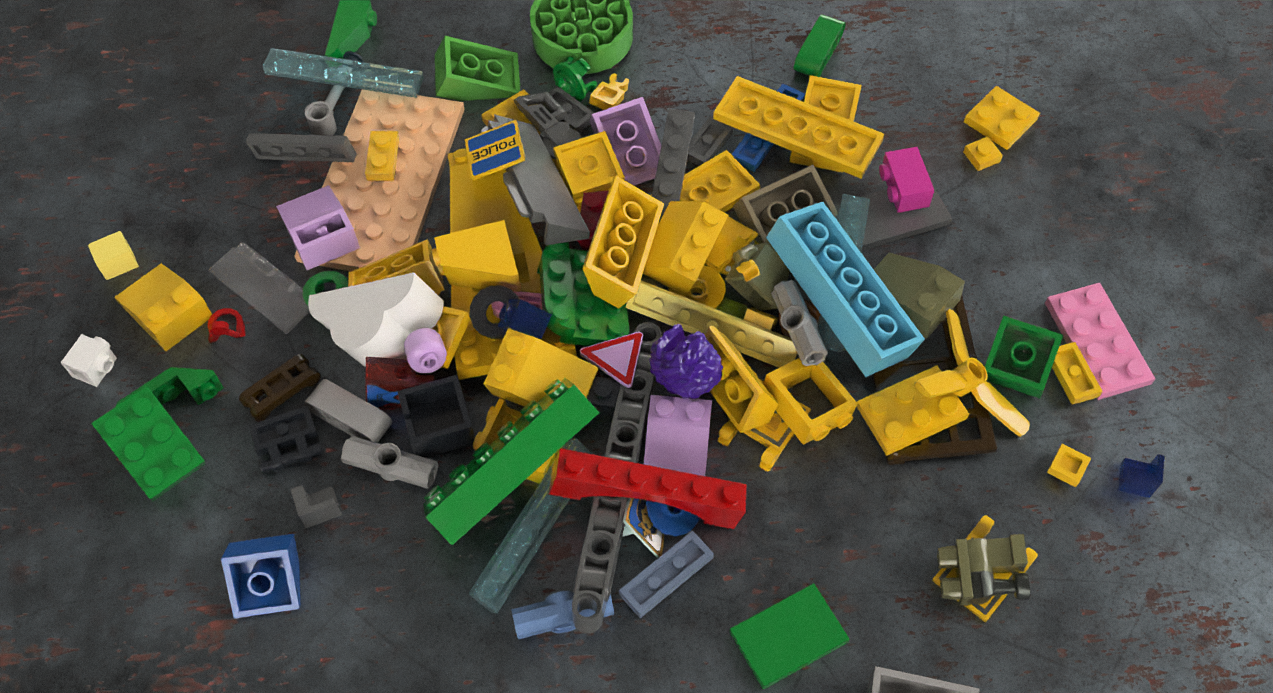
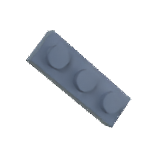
[619,530,714,618]

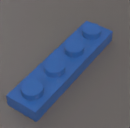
[731,84,805,172]

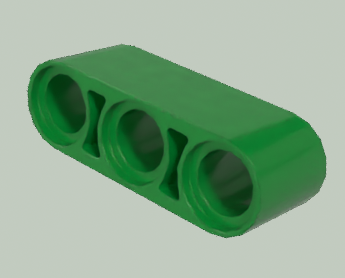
[793,14,846,77]

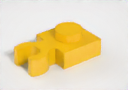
[589,73,629,110]

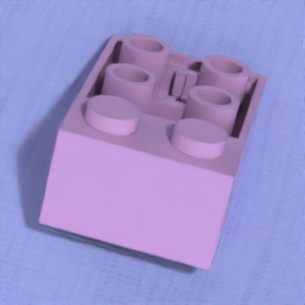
[276,185,360,270]

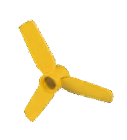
[914,309,1030,437]

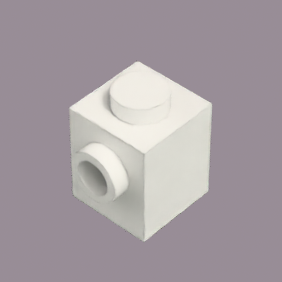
[61,334,117,387]

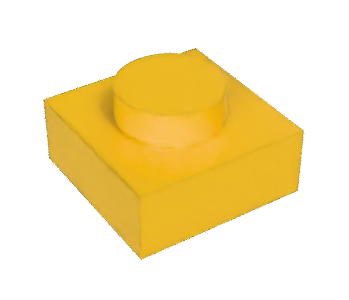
[963,136,1003,171]
[743,307,778,330]
[1047,444,1091,487]

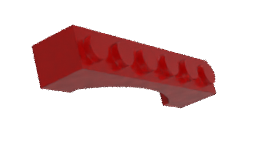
[549,448,747,529]

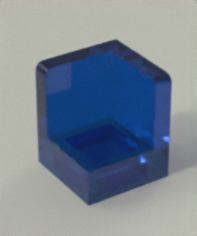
[1118,454,1165,498]

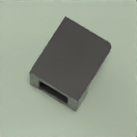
[290,485,342,528]

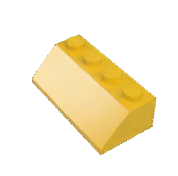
[582,176,664,309]

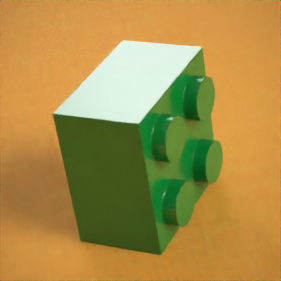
[985,315,1063,399]

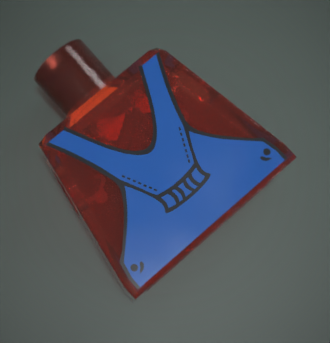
[365,357,434,410]

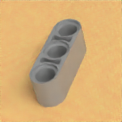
[304,379,393,443]

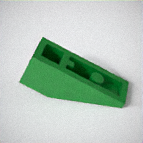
[325,0,377,73]

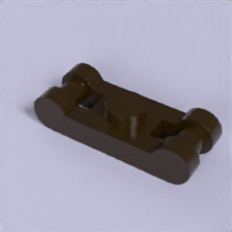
[239,354,321,422]

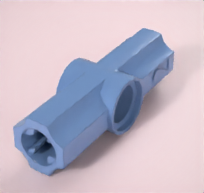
[511,591,614,639]

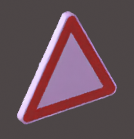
[580,332,643,388]

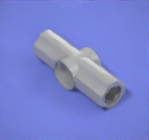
[771,280,828,366]
[341,436,439,489]

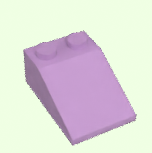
[590,97,661,186]
[644,395,712,476]

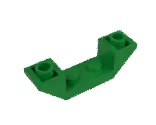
[116,367,224,406]

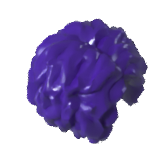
[649,324,723,399]

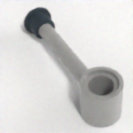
[305,51,364,136]

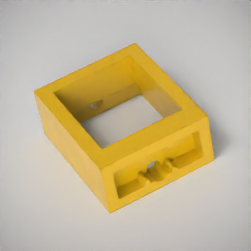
[763,357,858,445]

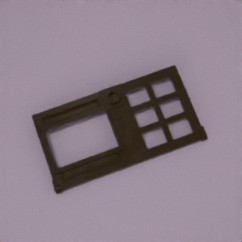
[873,296,997,465]

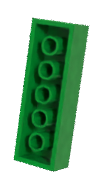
[423,378,599,545]

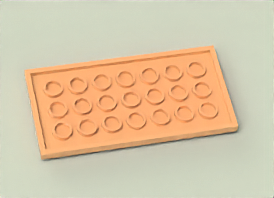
[294,86,465,271]

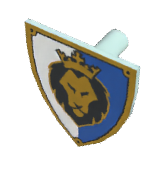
[623,498,664,559]

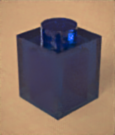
[498,299,552,340]

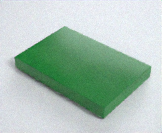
[729,583,850,690]

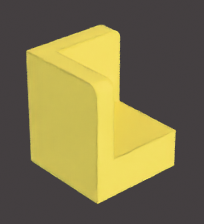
[88,231,139,280]

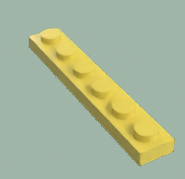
[625,280,797,368]

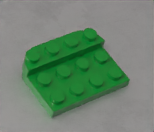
[537,242,630,346]

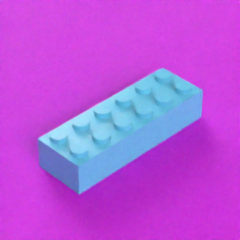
[766,202,925,377]

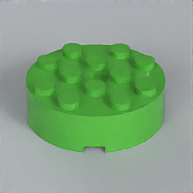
[530,0,633,74]

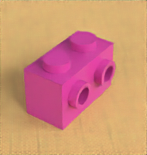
[879,147,934,213]

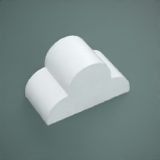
[308,273,444,374]

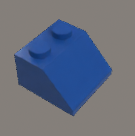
[221,534,301,618]

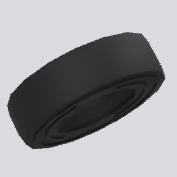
[470,286,523,339]

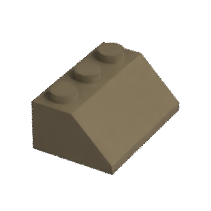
[733,165,838,244]

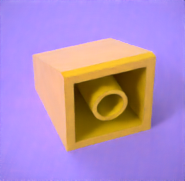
[431,220,523,292]

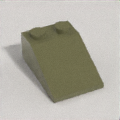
[874,253,965,339]

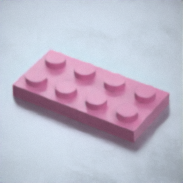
[1045,283,1155,400]

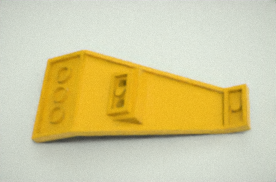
[447,149,577,380]

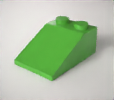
[435,36,520,101]

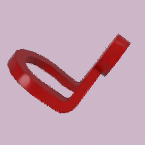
[208,308,246,343]

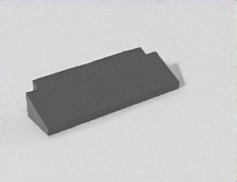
[481,114,590,245]

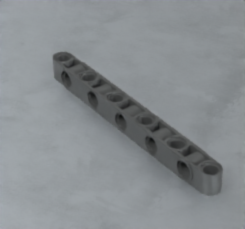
[572,322,661,633]

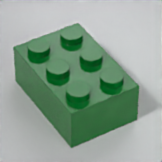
[91,386,206,502]

